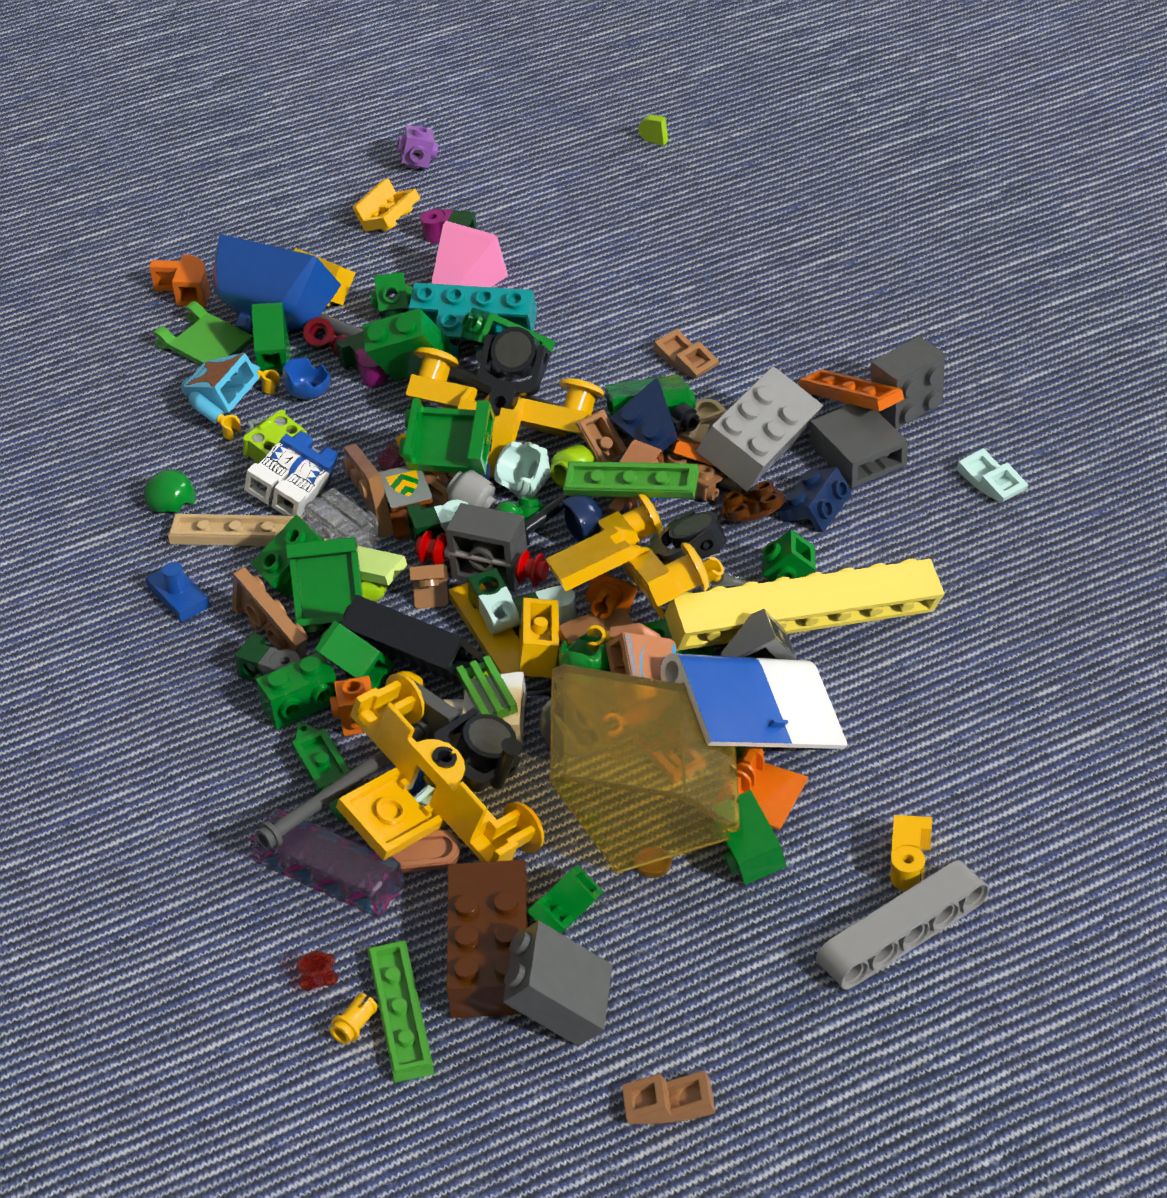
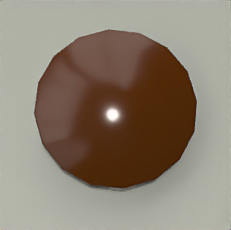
[721,481,785,522]

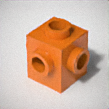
[329,676,379,736]

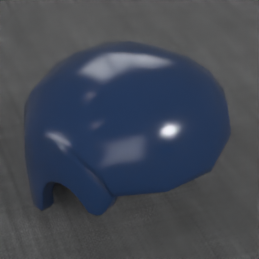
[559,494,603,542]

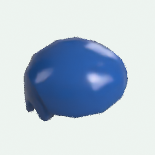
[282,357,331,400]

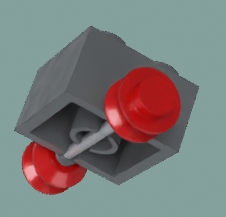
[415,503,549,592]

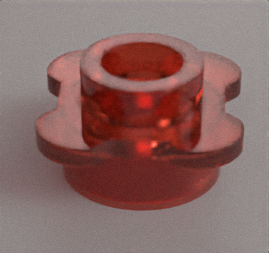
[296,951,338,991]

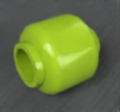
[550,444,597,489]

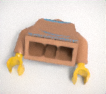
[587,623,681,737]

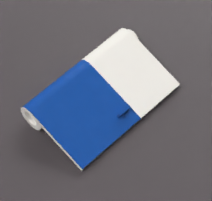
[660,654,848,749]

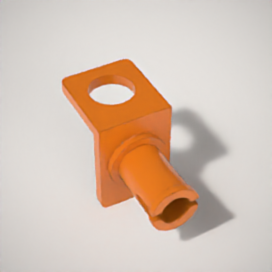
[584,573,638,618]

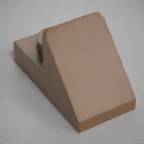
[409,564,449,609]

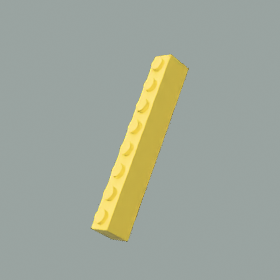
[664,559,945,651]

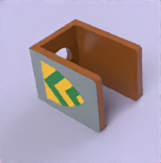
[379,466,433,540]

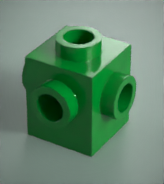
[370,272,412,317]
[762,529,816,582]

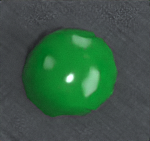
[143,469,197,513]

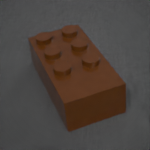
[447,860,529,1018]

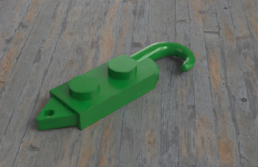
[291,722,355,822]

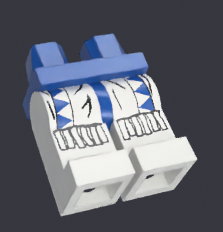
[244,430,338,516]

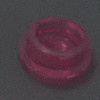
[376,442,403,471]

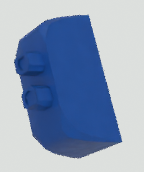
[213,234,341,335]

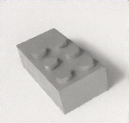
[696,366,823,491]

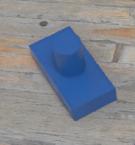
[145,562,210,622]

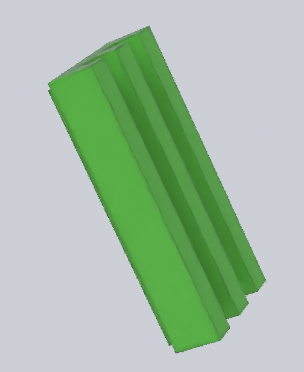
[456,655,518,718]

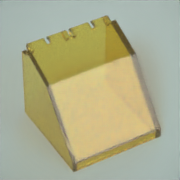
[550,664,740,874]

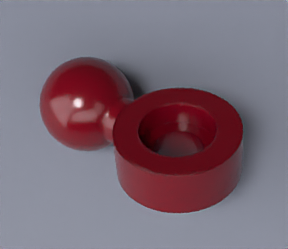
[303,317,349,358]

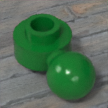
[495,497,545,520]

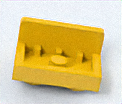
[353,178,420,232]

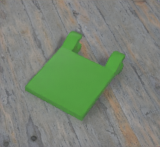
[153,301,253,365]

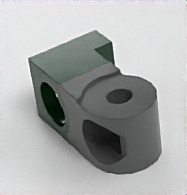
[234,633,300,683]

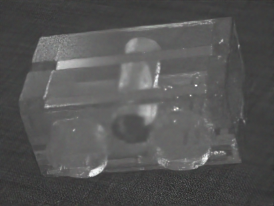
[304,488,379,548]

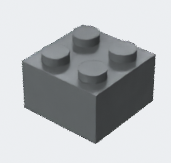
[871,336,945,429]

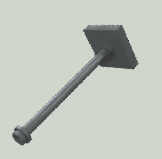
[256,677,460,850]

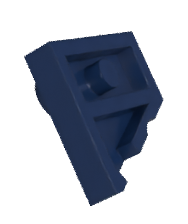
[610,378,678,452]

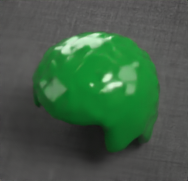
[558,639,611,687]

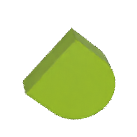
[638,115,669,146]

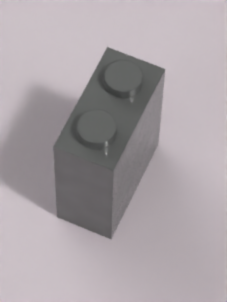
[810,404,908,488]
[503,920,612,1046]

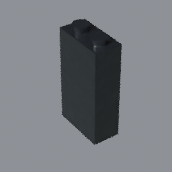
[341,595,484,686]

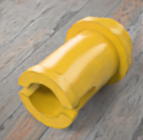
[330,993,378,1044]

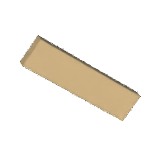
[168,514,303,546]

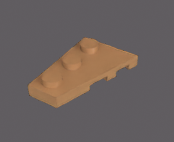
[342,443,394,538]
[232,566,308,659]

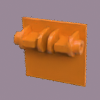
[710,747,808,831]

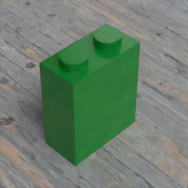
[362,308,451,381]
[604,374,696,430]

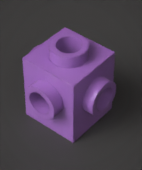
[397,125,438,169]

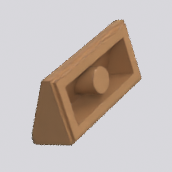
[576,409,627,462]

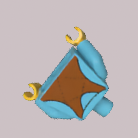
[181,353,279,440]

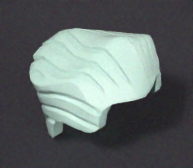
[494,441,551,498]

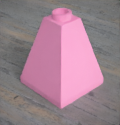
[431,221,508,287]

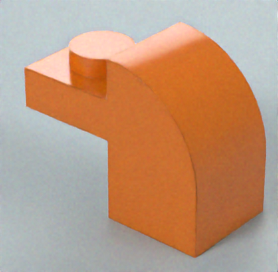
[149,254,210,307]

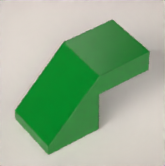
[527,865,604,933]

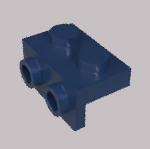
[777,467,851,532]

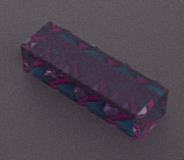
[250,808,404,918]

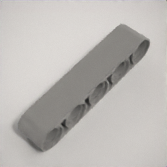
[816,860,989,990]

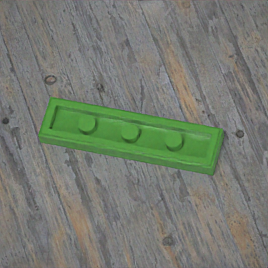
[563,461,699,499]
[367,940,435,1083]

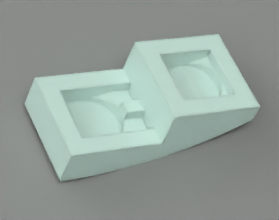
[956,448,1028,502]

